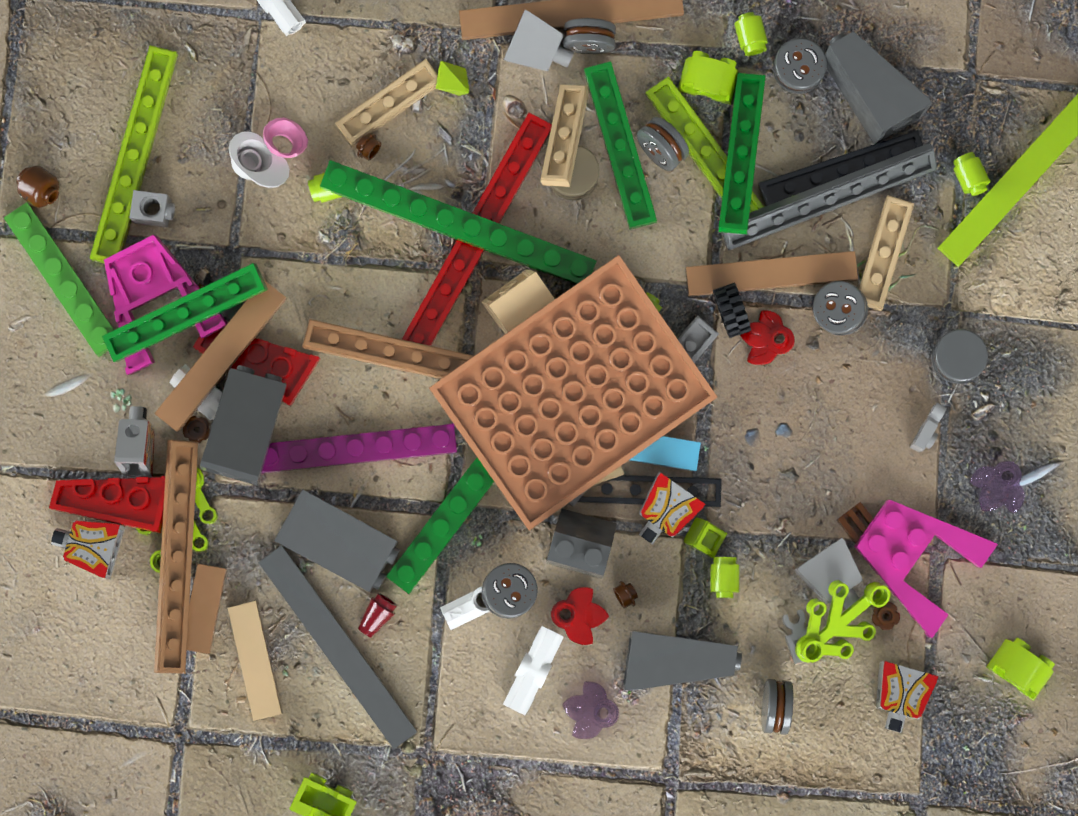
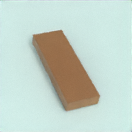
[187,564,227,654]

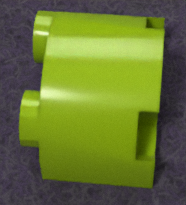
[678,51,739,105]
[986,637,1055,701]
[289,772,357,816]

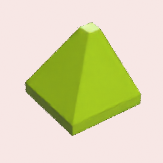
[436,61,469,96]

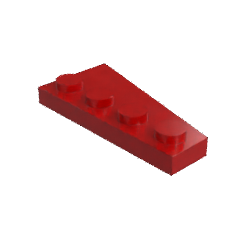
[193,328,321,407]
[49,476,165,533]

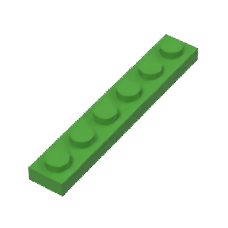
[4,202,115,357]

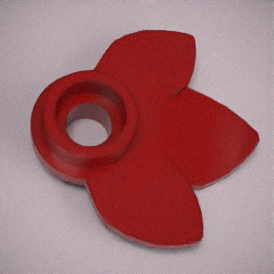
[740,310,795,365]
[551,587,609,645]

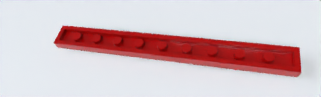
[402,112,552,346]

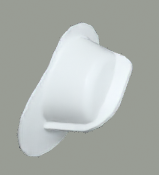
[229,132,290,188]

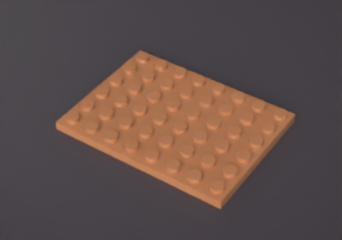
[429,255,717,531]

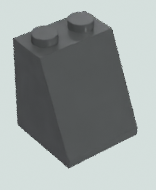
[546,508,617,579]

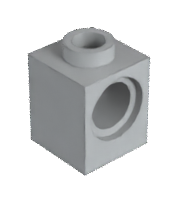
[129,190,175,228]

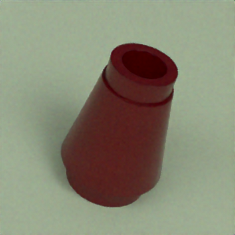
[358,593,397,638]

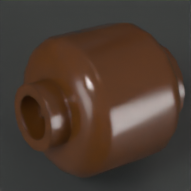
[16,166,59,208]

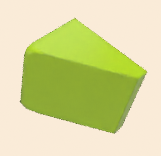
[683,517,727,558]

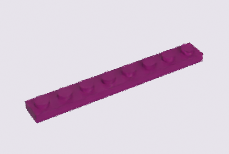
[261,424,457,474]

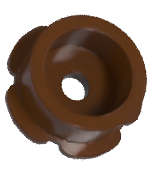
[356,134,381,161]
[183,416,211,444]
[613,581,638,609]
[872,602,900,630]

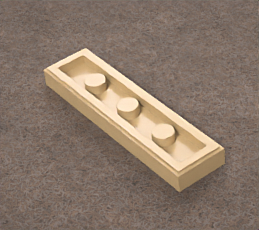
[335,59,438,147]
[541,85,589,187]
[858,195,914,311]
[228,601,283,721]

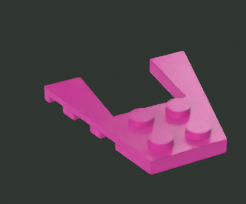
[104,235,228,375]
[854,500,998,638]

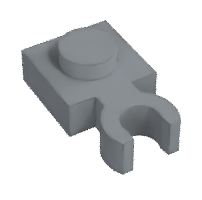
[910,403,947,453]
[782,610,811,664]

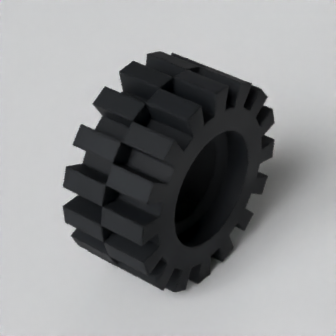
[713,282,751,338]

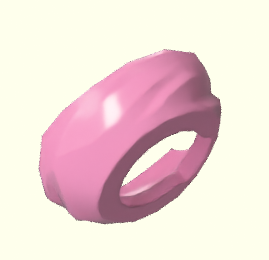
[263,117,308,158]

